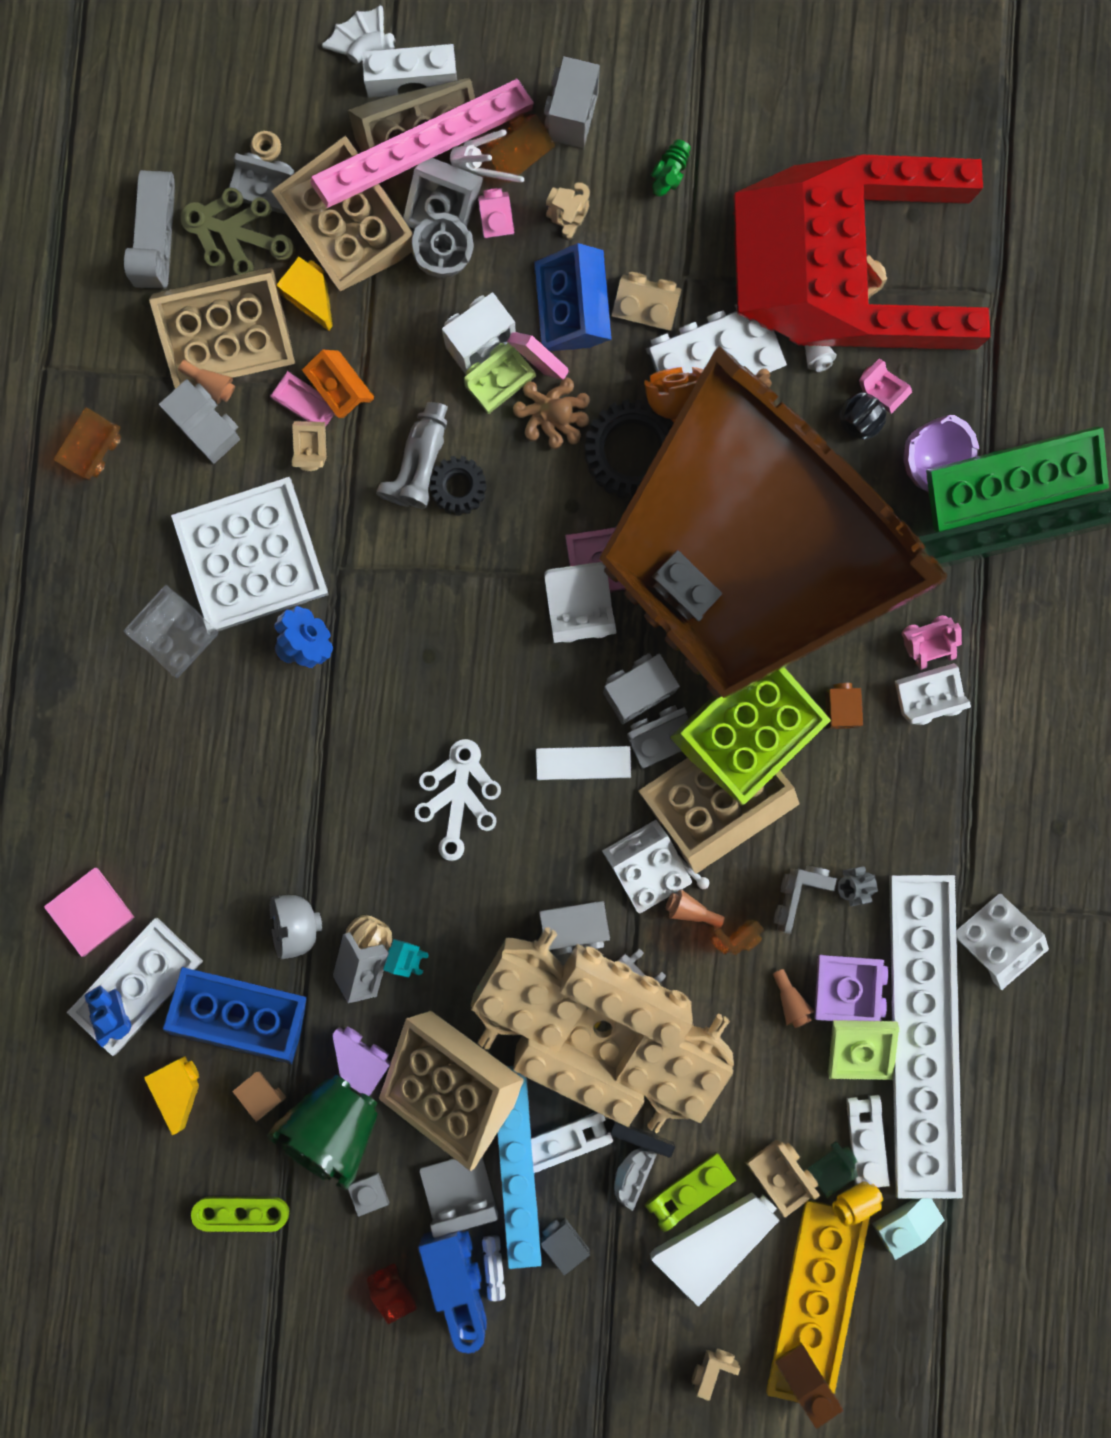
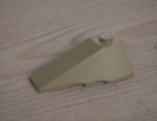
[348,78,475,152]

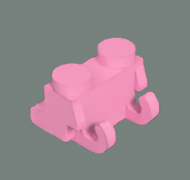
[902,615,962,670]

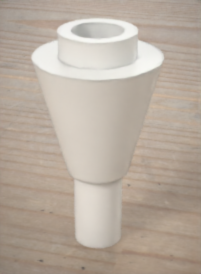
[805,346,837,372]

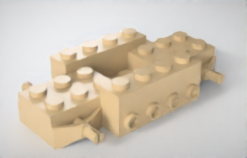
[471,927,734,1133]

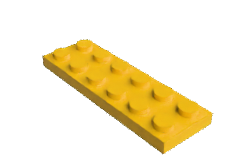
[766,1200,870,1403]

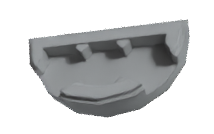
[614,1147,657,1211]

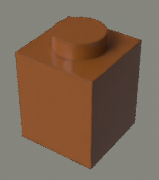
[825,683,863,729]

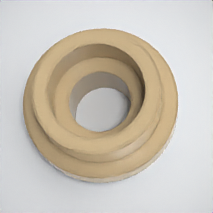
[250,131,281,162]

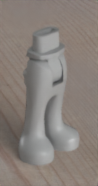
[376,402,448,509]

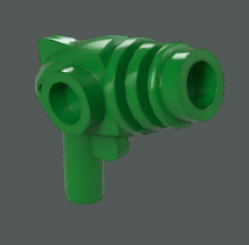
[651,139,691,197]

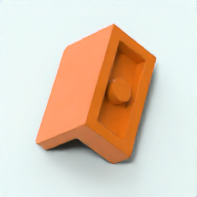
[302,350,374,418]

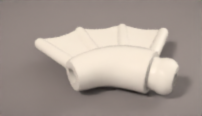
[322,6,395,64]

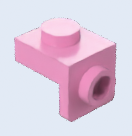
[478,188,514,238]
[859,359,912,414]

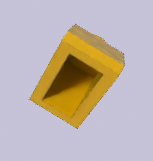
[276,257,333,331]
[144,1057,199,1136]

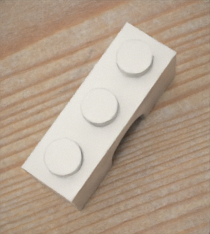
[362,44,457,98]

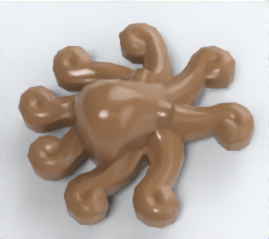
[513,377,590,449]

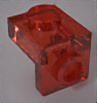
[367,1264,417,1325]

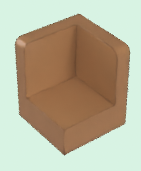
[232,1071,286,1122]

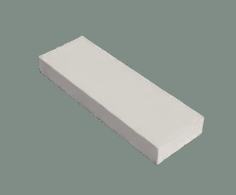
[536,746,631,780]

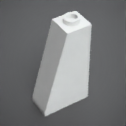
[650,1192,779,1307]

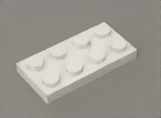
[67,918,203,1056]

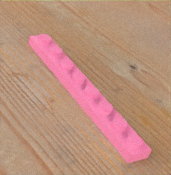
[310,79,534,208]

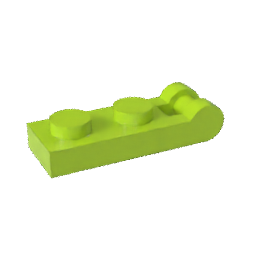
[645,1152,736,1232]

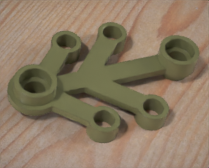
[181,188,296,275]

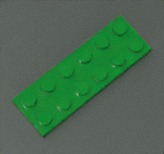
[926,426,1109,532]

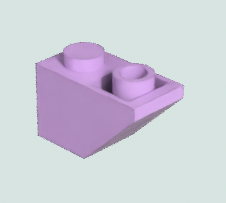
[333,1026,391,1096]

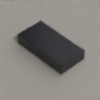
[610,1120,675,1158]

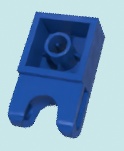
[419,1230,487,1353]

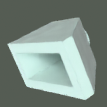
[872,1198,944,1260]

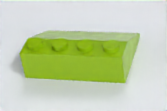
[670,667,831,805]

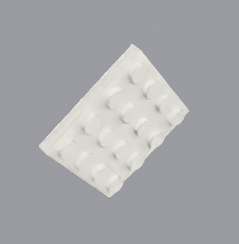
[171,477,329,634]

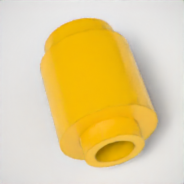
[832,1181,883,1226]

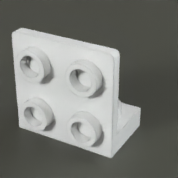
[602,820,692,913]
[956,894,1049,990]

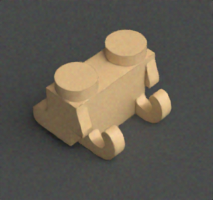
[546,183,590,240]

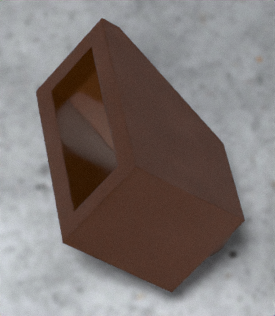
[775,1343,844,1429]

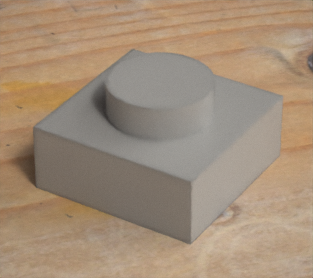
[348,1173,390,1217]

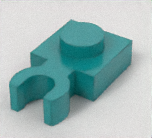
[383,939,429,977]

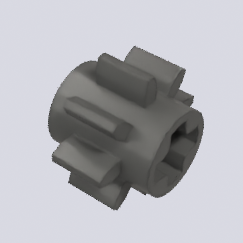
[837,866,878,907]

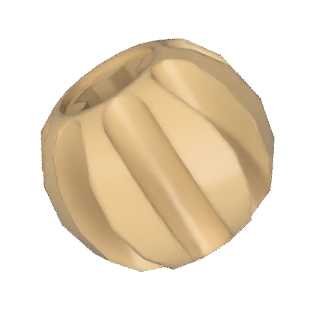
[346,915,392,951]

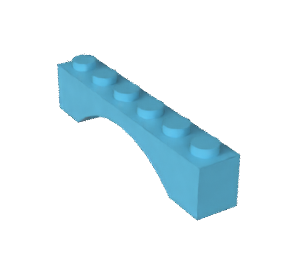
[498,1066,542,1269]

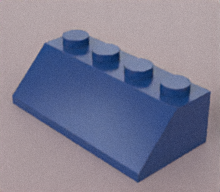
[163,967,307,1064]

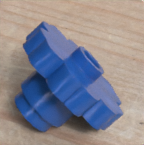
[274,606,333,668]

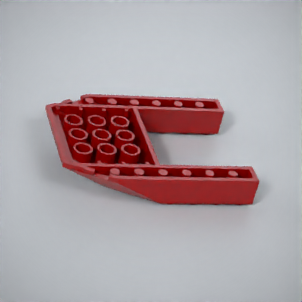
[733,154,990,350]

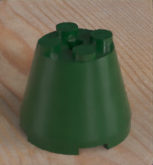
[266,1075,378,1191]

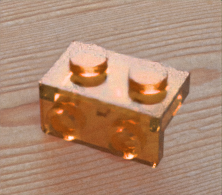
[481,113,556,183]
[53,407,122,480]
[709,919,764,956]

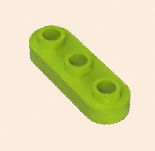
[191,1196,289,1232]

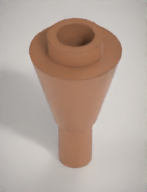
[178,360,235,404]
[666,889,724,928]
[773,969,815,1029]

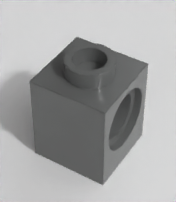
[540,1218,590,1276]

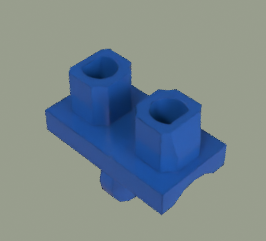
[85,985,131,1047]

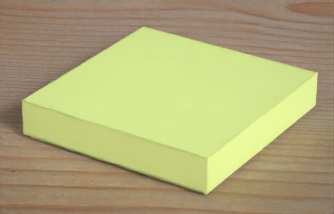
[828,1020,899,1080]

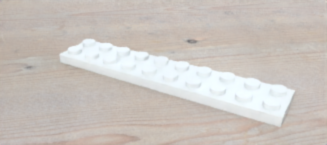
[889,875,962,1198]

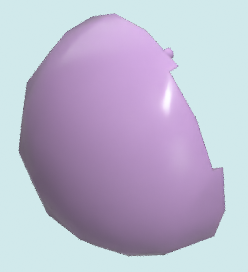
[903,415,979,493]

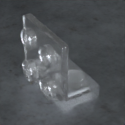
[123,585,219,678]

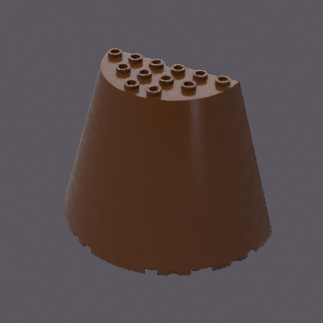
[599,345,948,698]

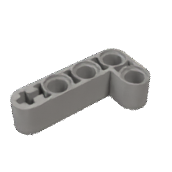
[124,170,175,289]

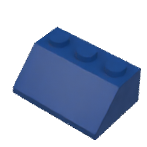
[535,243,611,351]

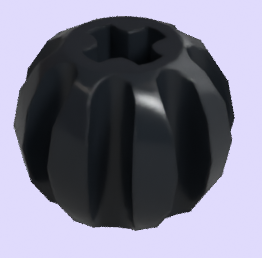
[840,392,887,440]

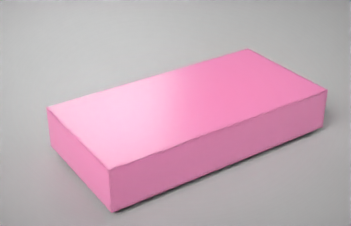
[507,332,569,380]
[270,371,335,427]

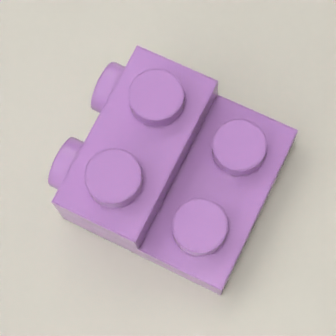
[814,955,888,1021]

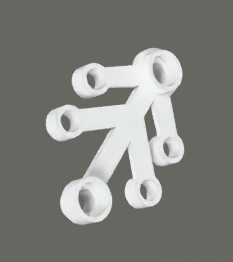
[415,739,501,861]

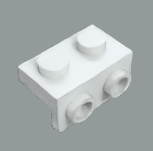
[895,663,971,725]

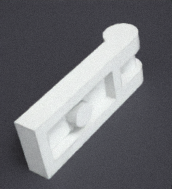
[846,1095,889,1187]
[531,1112,614,1173]

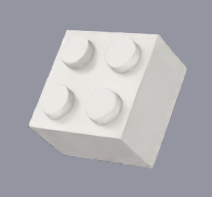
[442,292,516,374]

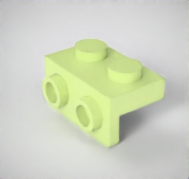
[464,343,536,414]

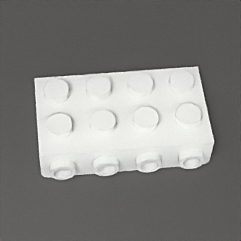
[646,305,786,375]

